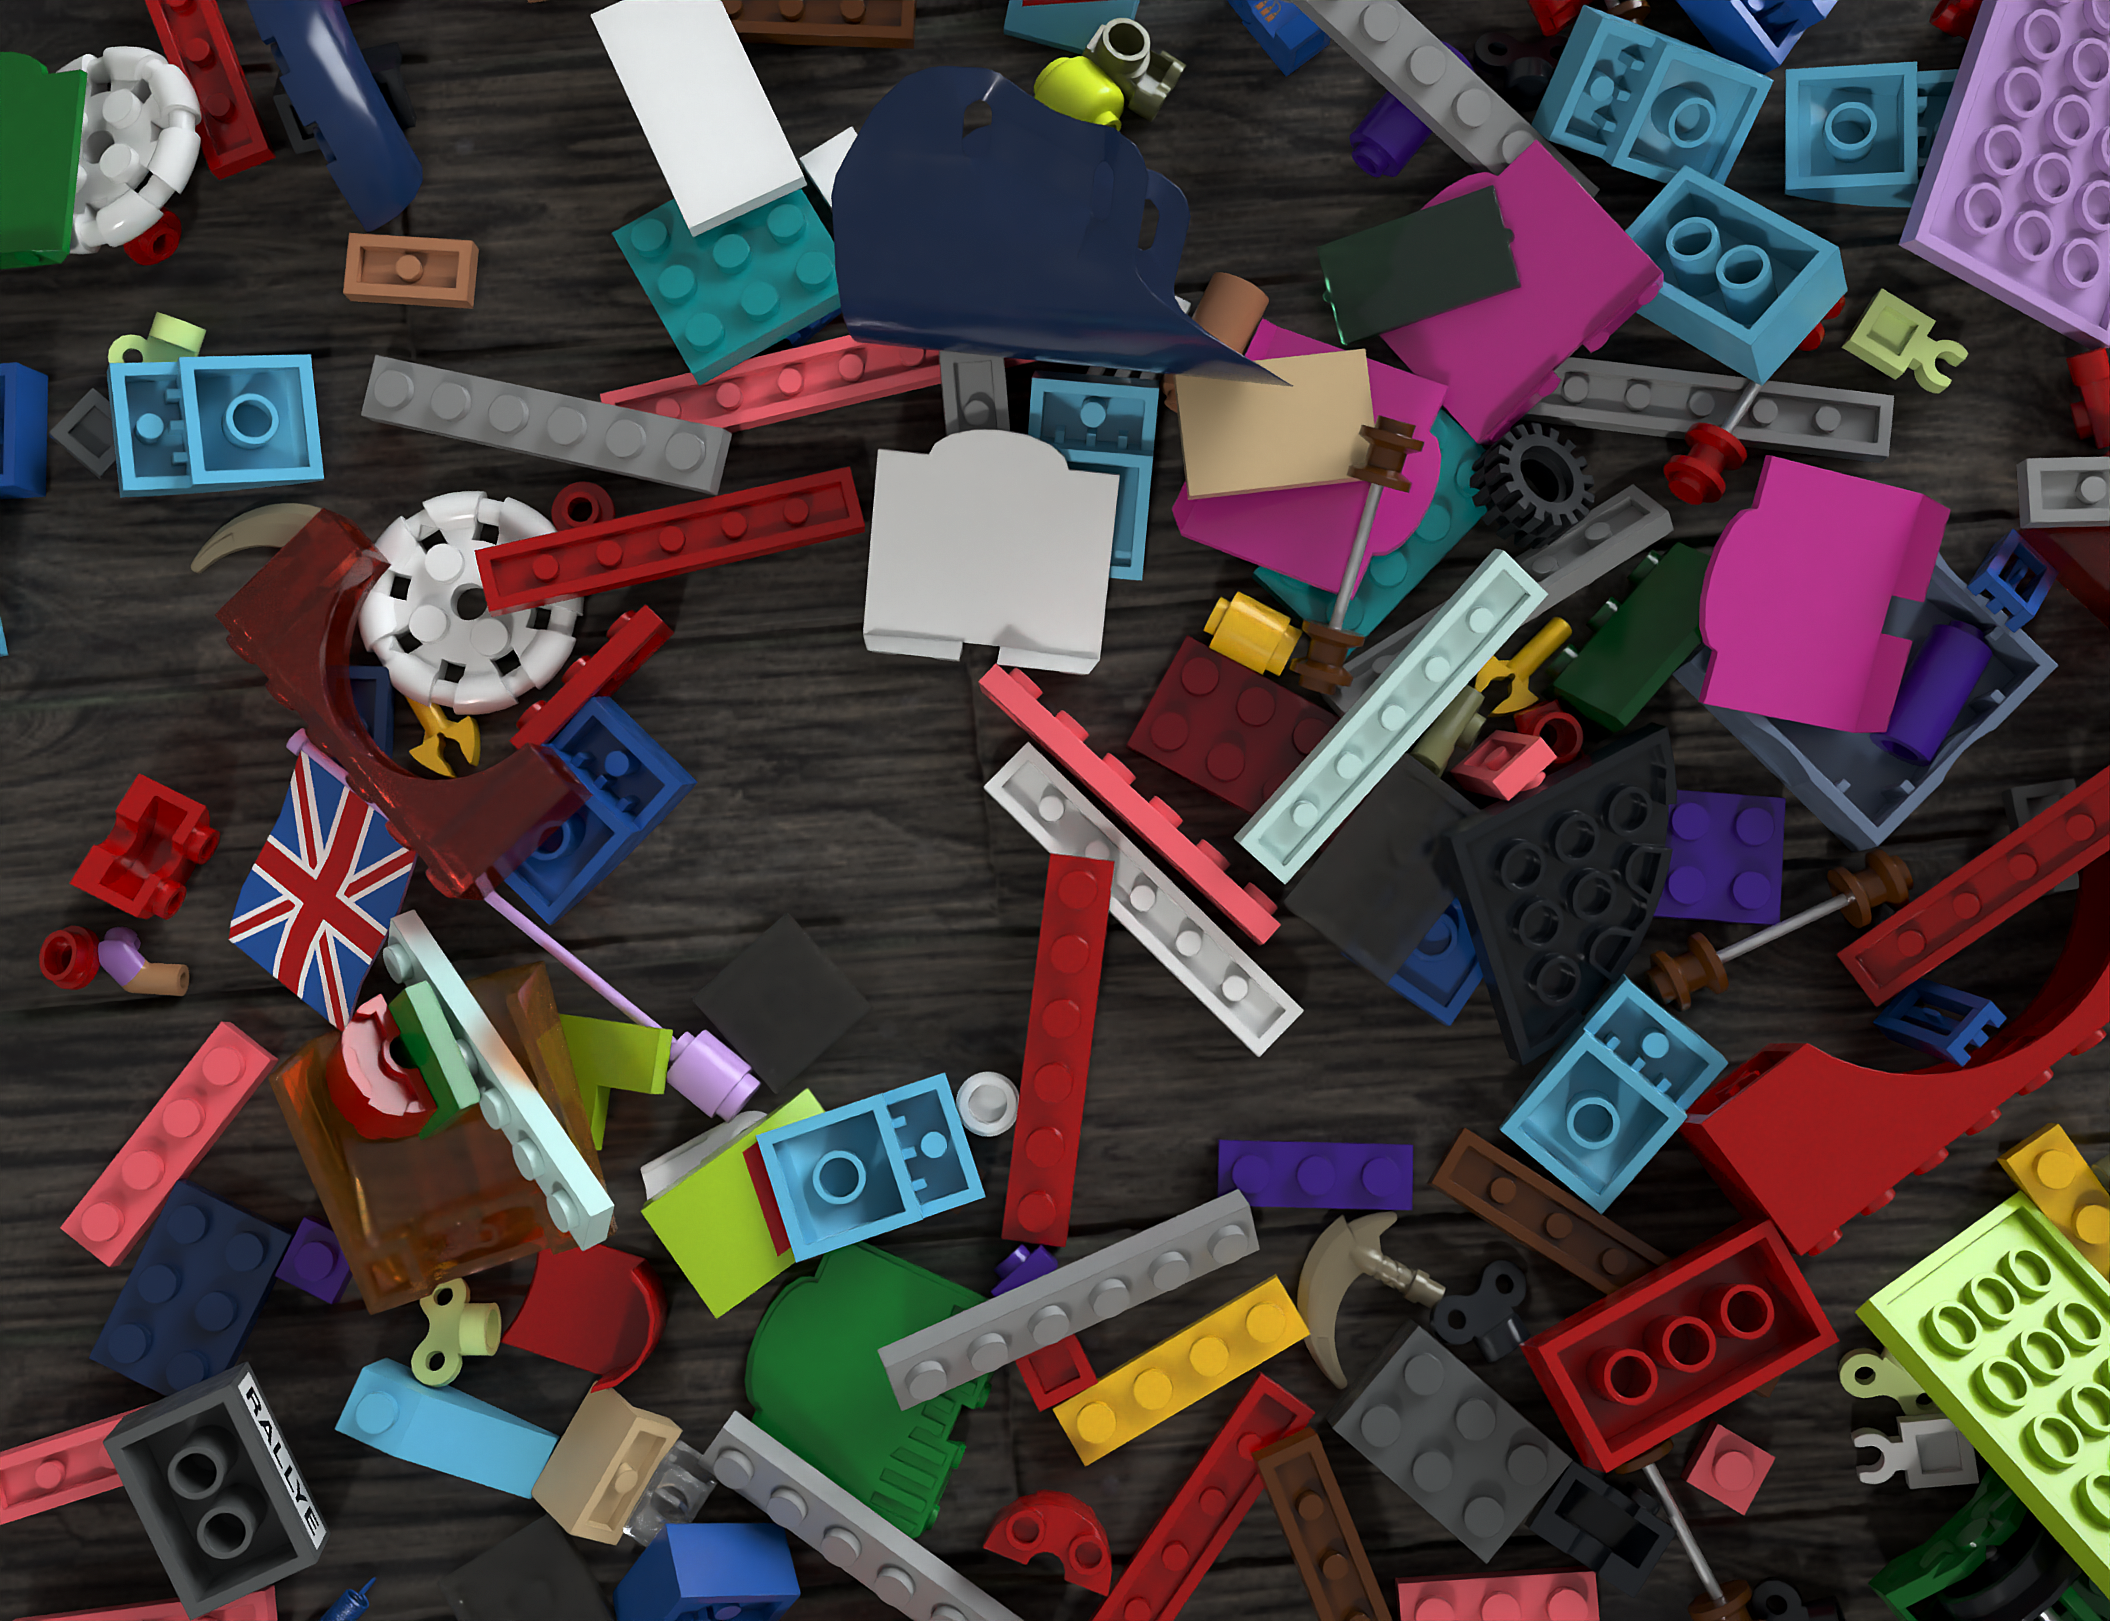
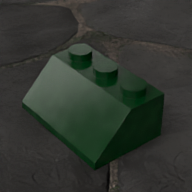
[1540,542,1711,744]

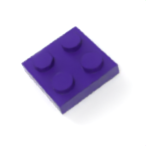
[1653,790,1786,927]

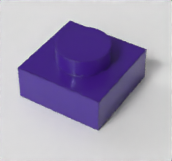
[275,1215,369,1304]
[991,1244,1058,1297]

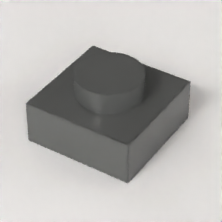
[49,388,116,480]

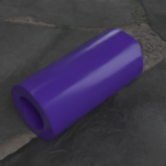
[1349,40,1475,177]
[1869,620,1993,767]

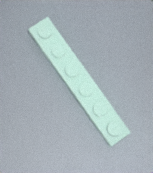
[1234,549,1548,884]
[383,909,615,1251]

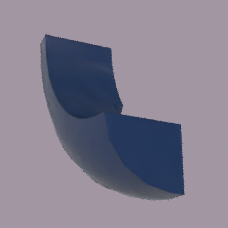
[246,0,423,233]

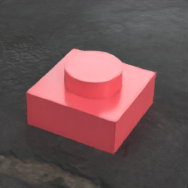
[1680,1420,1776,1515]

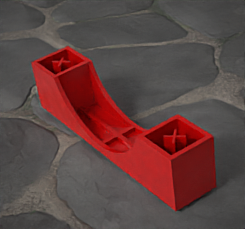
[1676,850,2110,1256]

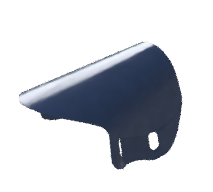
[831,66,1293,387]

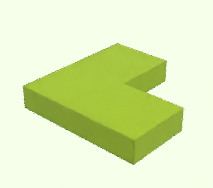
[542,1013,673,1150]

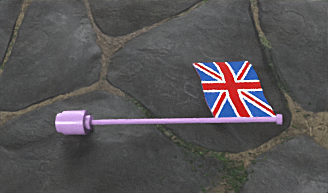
[229,728,761,1123]

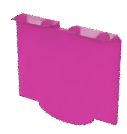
[1358,139,1664,445]
[1172,318,1449,601]
[1698,455,1951,733]

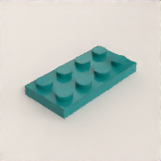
[1252,408,1488,660]

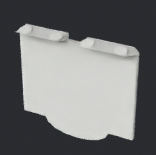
[863,429,1120,675]

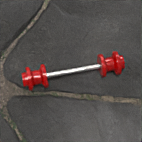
[1664,295,1846,505]

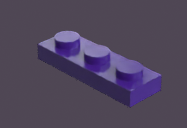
[1217,1139,1413,1210]

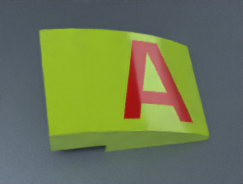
[641,1087,825,1319]

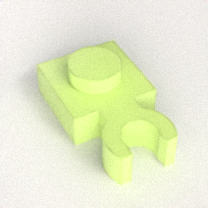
[1842,289,1968,394]

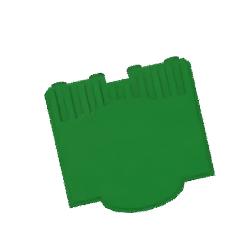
[0,52,88,270]
[745,1240,996,1539]

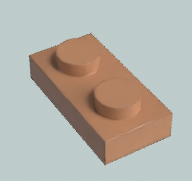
[343,233,479,309]

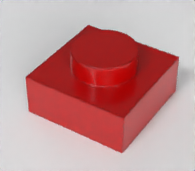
[1015,1333,1098,1412]

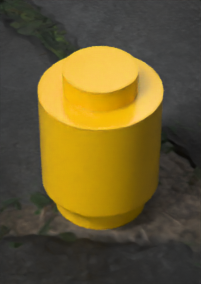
[1203,591,1303,676]

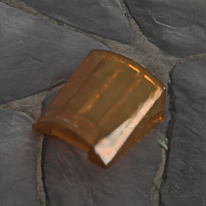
[269,960,618,1315]

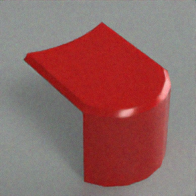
[500,1224,668,1393]

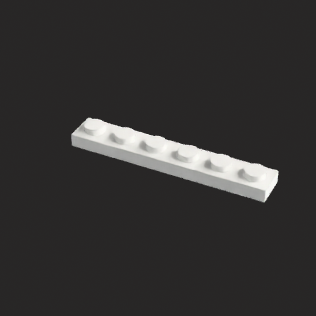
[984,742,1304,1057]

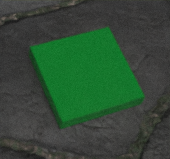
[388,980,481,1141]

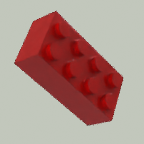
[1519,1218,1840,1473]

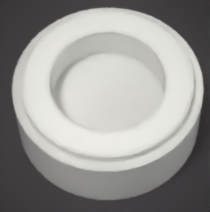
[956,1072,1019,1137]

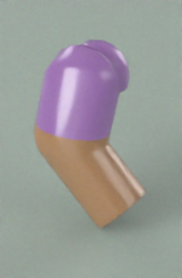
[98,926,189,996]

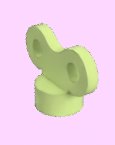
[108,312,207,363]
[411,1272,501,1388]
[1838,1346,1943,1416]

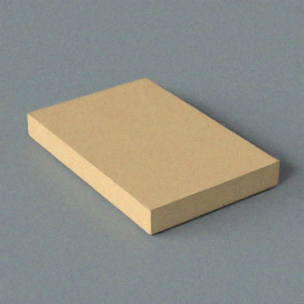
[1173,349,1375,500]

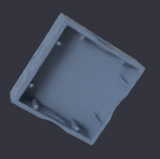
[1672,552,2058,853]

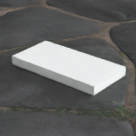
[591,0,807,237]

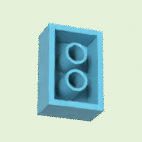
[1625,165,1848,386]

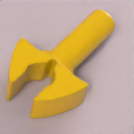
[1471,617,1572,717]
[405,696,481,779]

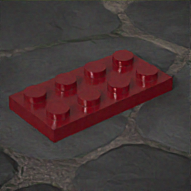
[1126,635,1409,869]

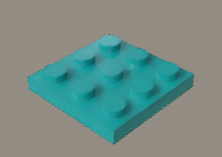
[612,188,841,386]

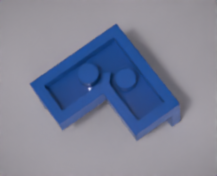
[612,1523,801,1621]

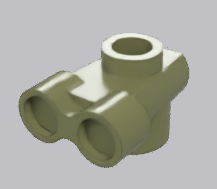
[1082,18,1187,122]
[1403,685,1487,790]

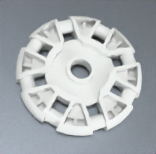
[56,46,201,254]
[357,491,584,715]

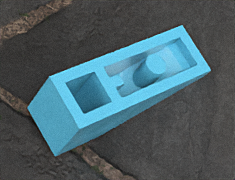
[335,1357,560,1499]

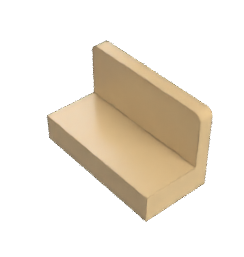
[531,1381,683,1546]

